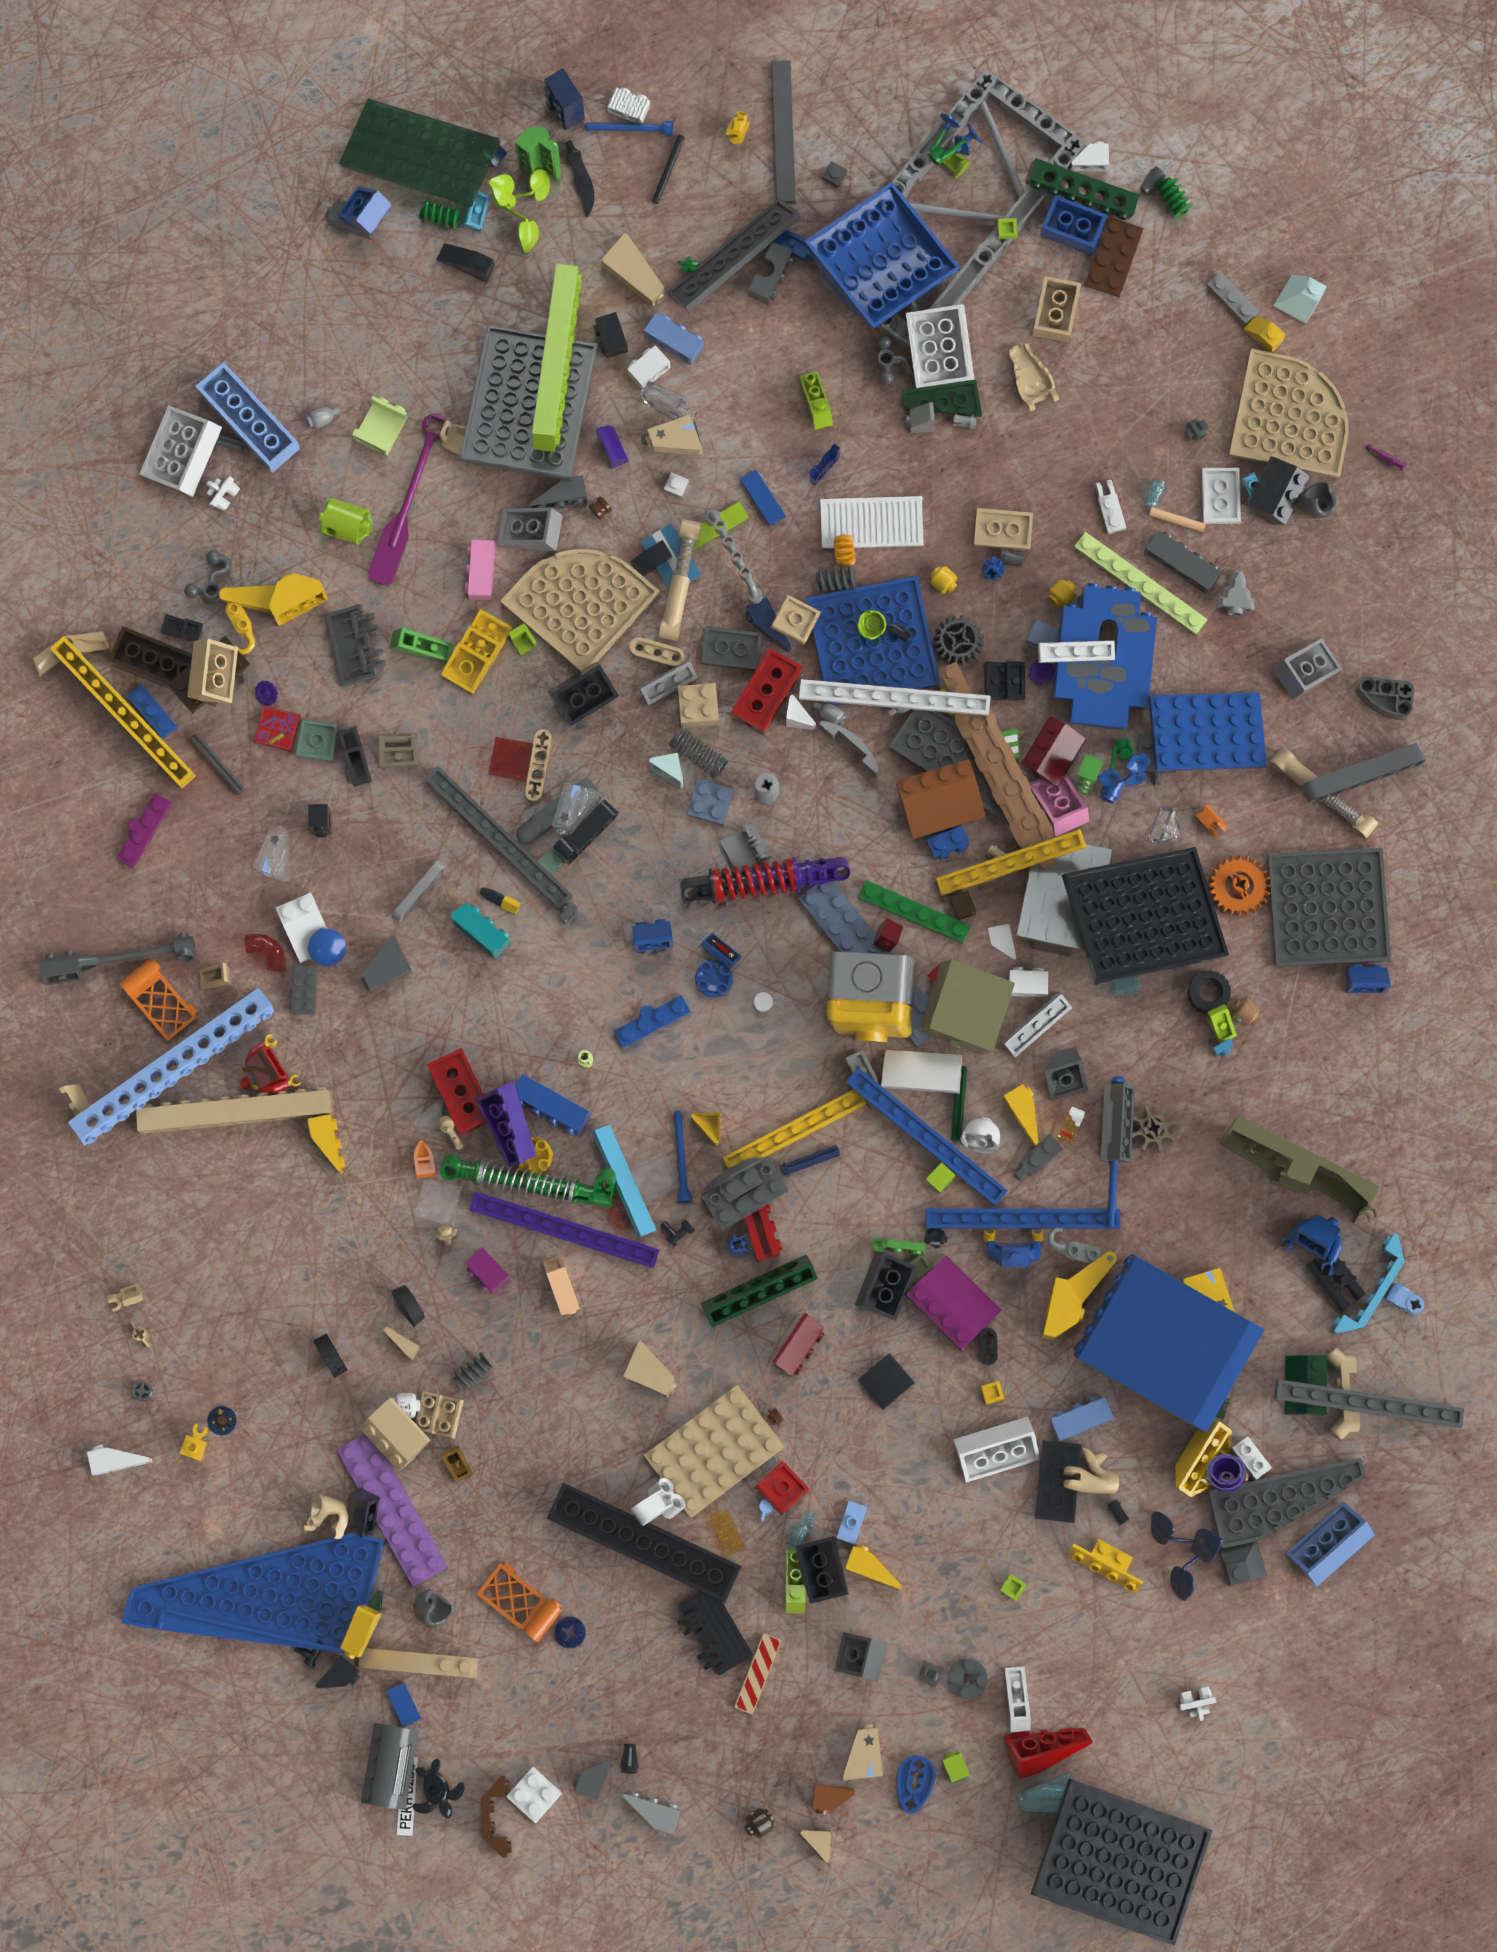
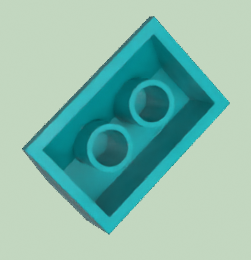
[450,903,510,960]

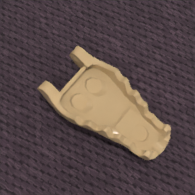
[1009,343,1059,412]

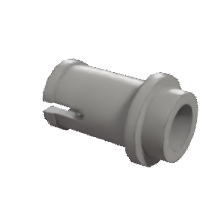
[953,414,977,430]

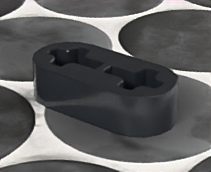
[979,1328,998,1366]

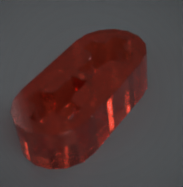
[608,1195,631,1230]

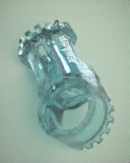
[787,1510,816,1548]

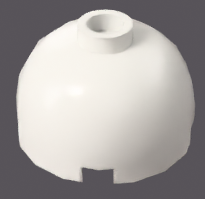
[961,1117,1000,1154]

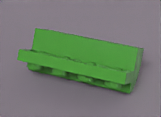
[515,127,562,180]

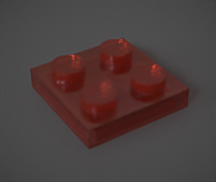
[488,737,533,781]

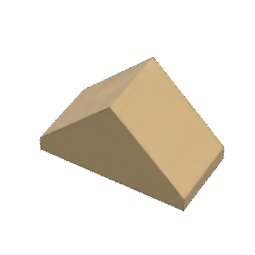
[199,962,231,989]
[800,1830,831,1863]

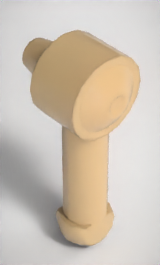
[438,1116,464,1150]

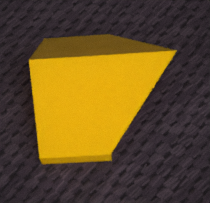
[691,1112,721,1147]

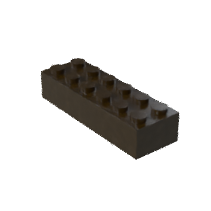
[108,626,217,707]

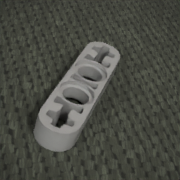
[392,859,447,922]

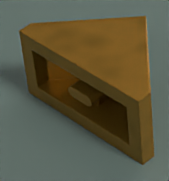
[440,1445,473,1483]

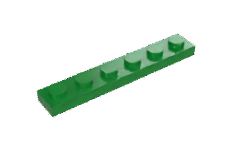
[858,880,971,944]

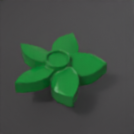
[677,256,700,272]

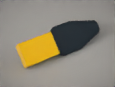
[479,887,521,915]

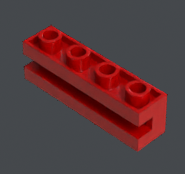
[738,1186,782,1262]

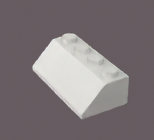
[953,1417,1041,1483]

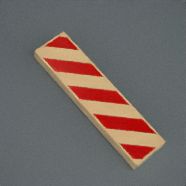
[735,1633,782,1715]

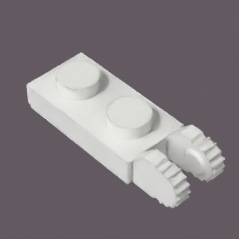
[1095,480,1126,534]

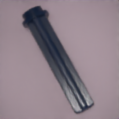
[780,1145,840,1177]

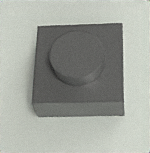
[822,161,847,187]
[559,903,578,925]

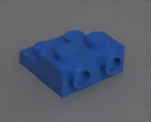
[924,825,970,860]

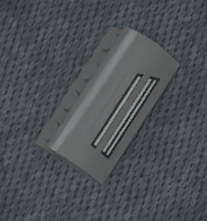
[361,1723,419,1810]

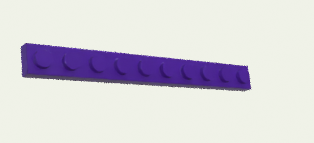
[469,1191,660,1269]

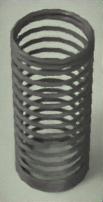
[669,726,728,779]

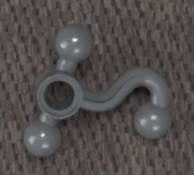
[876,335,915,386]
[184,550,232,604]

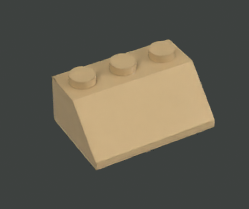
[187,639,238,704]
[359,1397,430,1471]

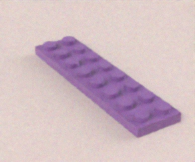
[337,1434,448,1587]

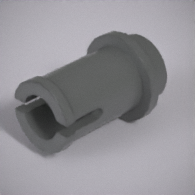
[1000,549,1024,566]

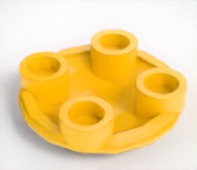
[518,1136,553,1174]

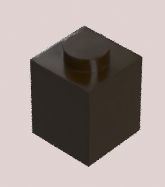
[949,889,976,921]

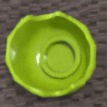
[857,610,887,639]

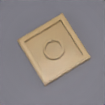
[770,595,821,645]

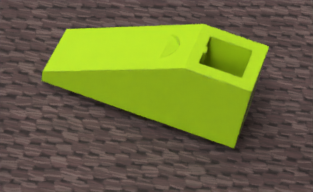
[799,371,833,430]
[785,1550,806,1614]

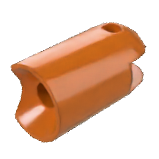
[1194,804,1226,837]

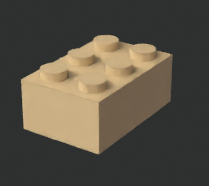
[1032,276,1081,343]

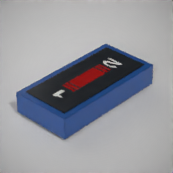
[701,932,742,969]

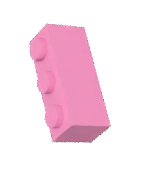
[465,540,495,600]

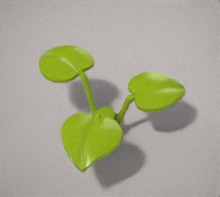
[487,169,550,254]

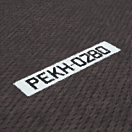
[397,1757,418,1836]

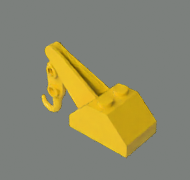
[219,573,329,654]

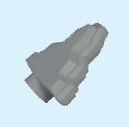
[1216,570,1254,616]

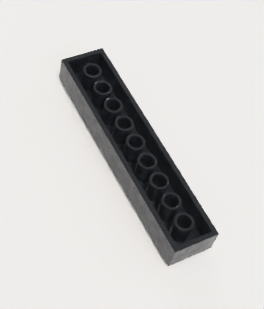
[546,1483,742,1603]

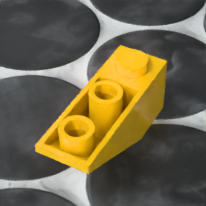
[308,1114,345,1173]

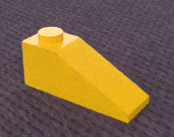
[1003,1084,1038,1147]
[845,1544,902,1590]

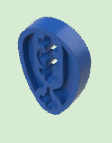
[897,1756,936,1814]

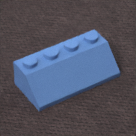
[1286,1502,1375,1587]

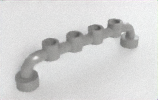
[705,509,763,604]

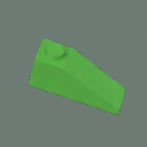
[389,628,453,662]

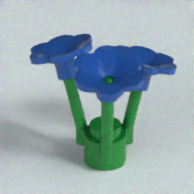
[929,113,982,166]
[1098,738,1150,788]

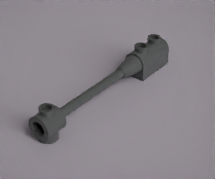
[40,932,196,986]

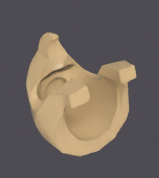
[302,1494,348,1539]

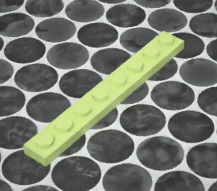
[1074,532,1207,636]

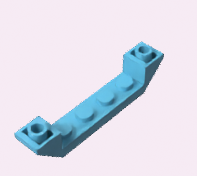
[1331,1233,1405,1335]

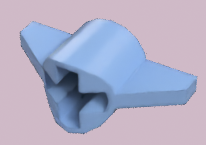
[759,1500,773,1522]

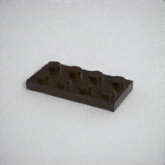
[167,636,251,714]

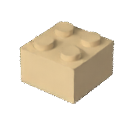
[678,683,719,728]

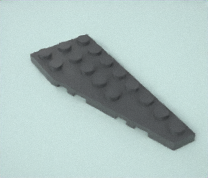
[888,709,1009,825]

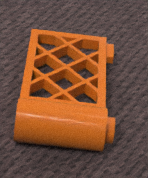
[119,959,198,1042]
[476,1562,562,1642]

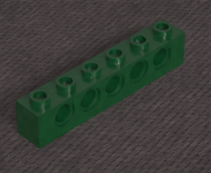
[1025,158,1140,220]
[701,1254,818,1328]

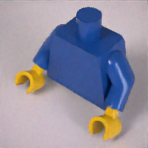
[983,1229,1043,1267]

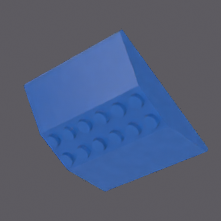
[804,182,961,329]

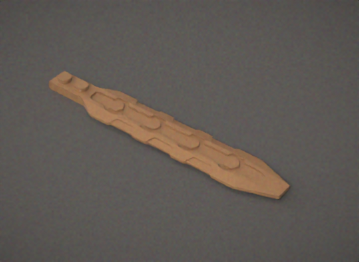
[939,662,1057,869]

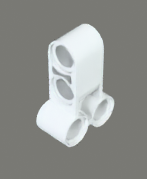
[631,1478,685,1526]

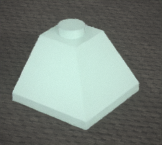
[1273,275,1327,324]

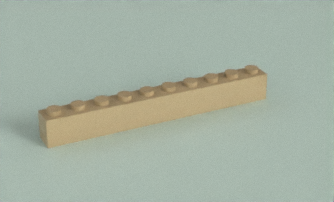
[136,1087,332,1134]

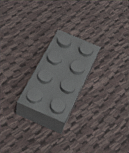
[290,965,318,1015]

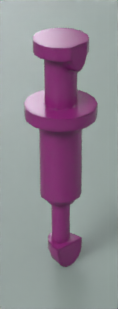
[1366,444,1407,471]

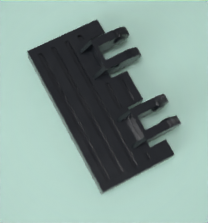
[677,1593,753,1676]

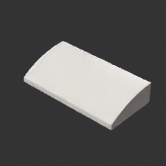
[881,1050,962,1094]

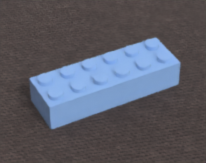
[195,362,300,473]

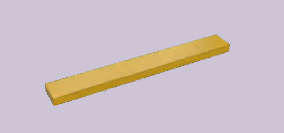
[936,829,1087,896]
[722,1089,868,1169]

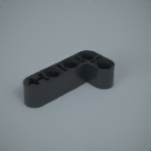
[553,800,619,865]

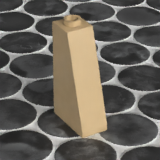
[601,233,665,307]

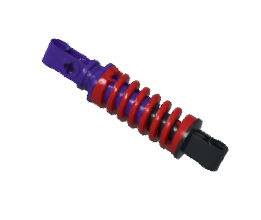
[680,857,851,904]

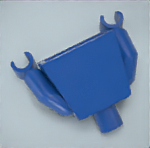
[1281,1215,1342,1276]

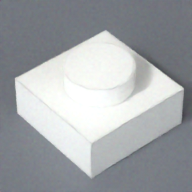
[664,472,689,498]

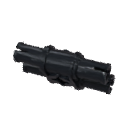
[1306,1258,1366,1313]

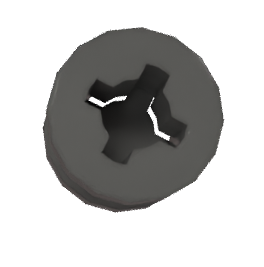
[132,1381,153,1402]

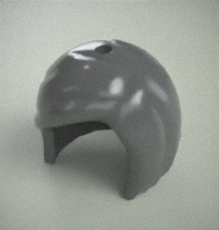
[1301,481,1337,519]
[413,1589,453,1628]

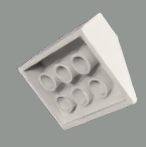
[906,304,974,388]
[139,405,222,497]

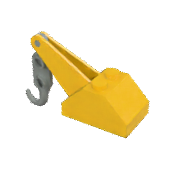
[1041,1228,1117,1340]

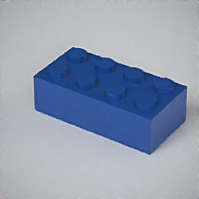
[515,1074,591,1137]

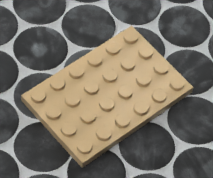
[644,1385,785,1518]

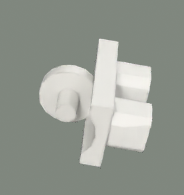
[206,476,240,511]
[1179,1687,1217,1721]

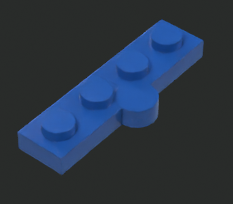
[614,995,691,1049]

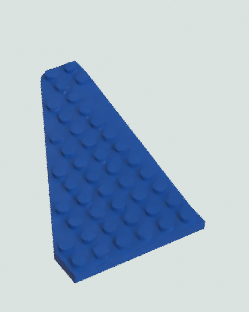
[121,1533,385,1654]

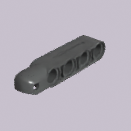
[516,777,600,844]

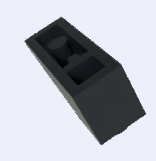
[436,243,495,283]

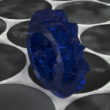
[554,1617,586,1649]

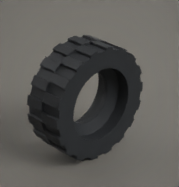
[1187,970,1231,1014]
[313,1333,348,1378]

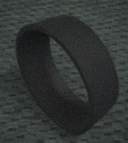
[391,1285,425,1327]

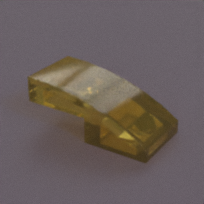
[710,1510,745,1556]

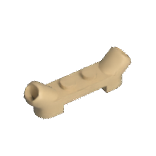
[1327,1348,1360,1440]

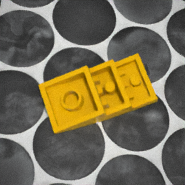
[441,609,514,694]

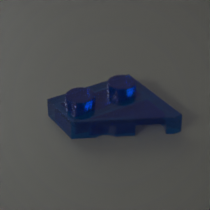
[809,443,840,485]

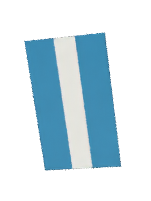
[641,524,702,589]

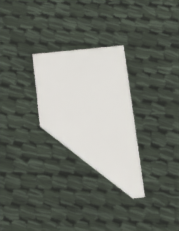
[988,924,1017,959]

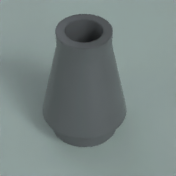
[1139,166,1166,195]

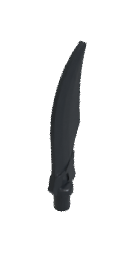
[565,140,594,217]

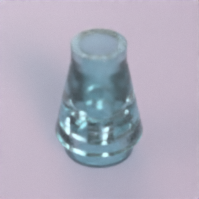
[1145,479,1167,508]

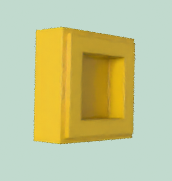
[980,1381,1004,1405]

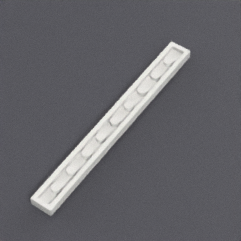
[799,679,991,716]

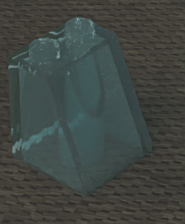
[1017,1772,1073,1813]

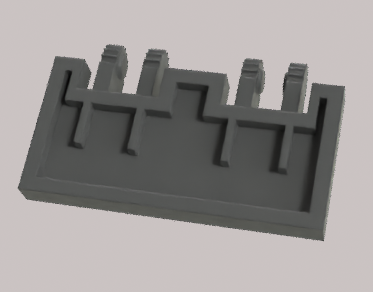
[325,604,386,687]

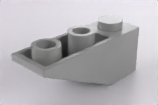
[623,1791,681,1834]

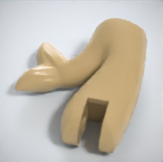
[1063,1448,1119,1494]

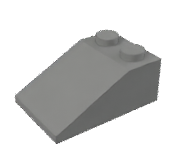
[497,508,562,551]
[1272,638,1343,700]

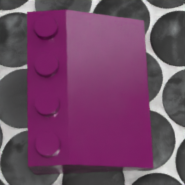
[906,1255,1002,1351]

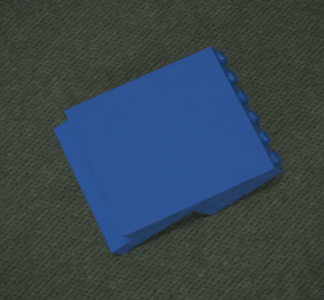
[1074,1253,1265,1432]

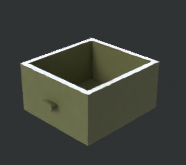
[919,959,1015,1054]

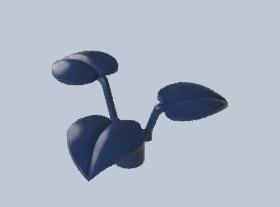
[1151,1511,1223,1601]

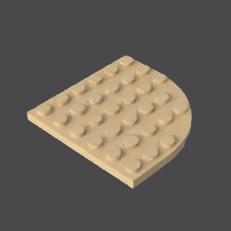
[1229,348,1348,479]
[500,549,660,671]

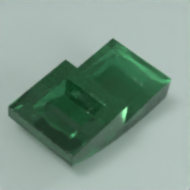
[368,1591,383,1611]

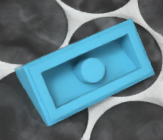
[460,189,490,231]

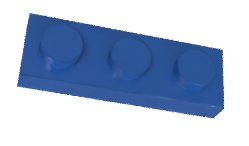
[127,684,178,740]

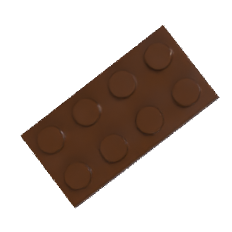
[1084,216,1144,298]

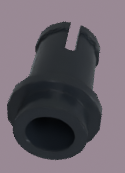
[887,622,913,643]
[1107,1499,1130,1525]

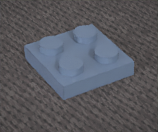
[687,778,734,826]

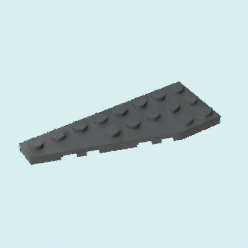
[1208,1458,1366,1549]

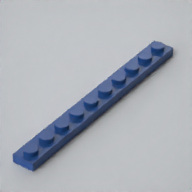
[846,1068,1008,1206]
[926,1209,1120,1229]

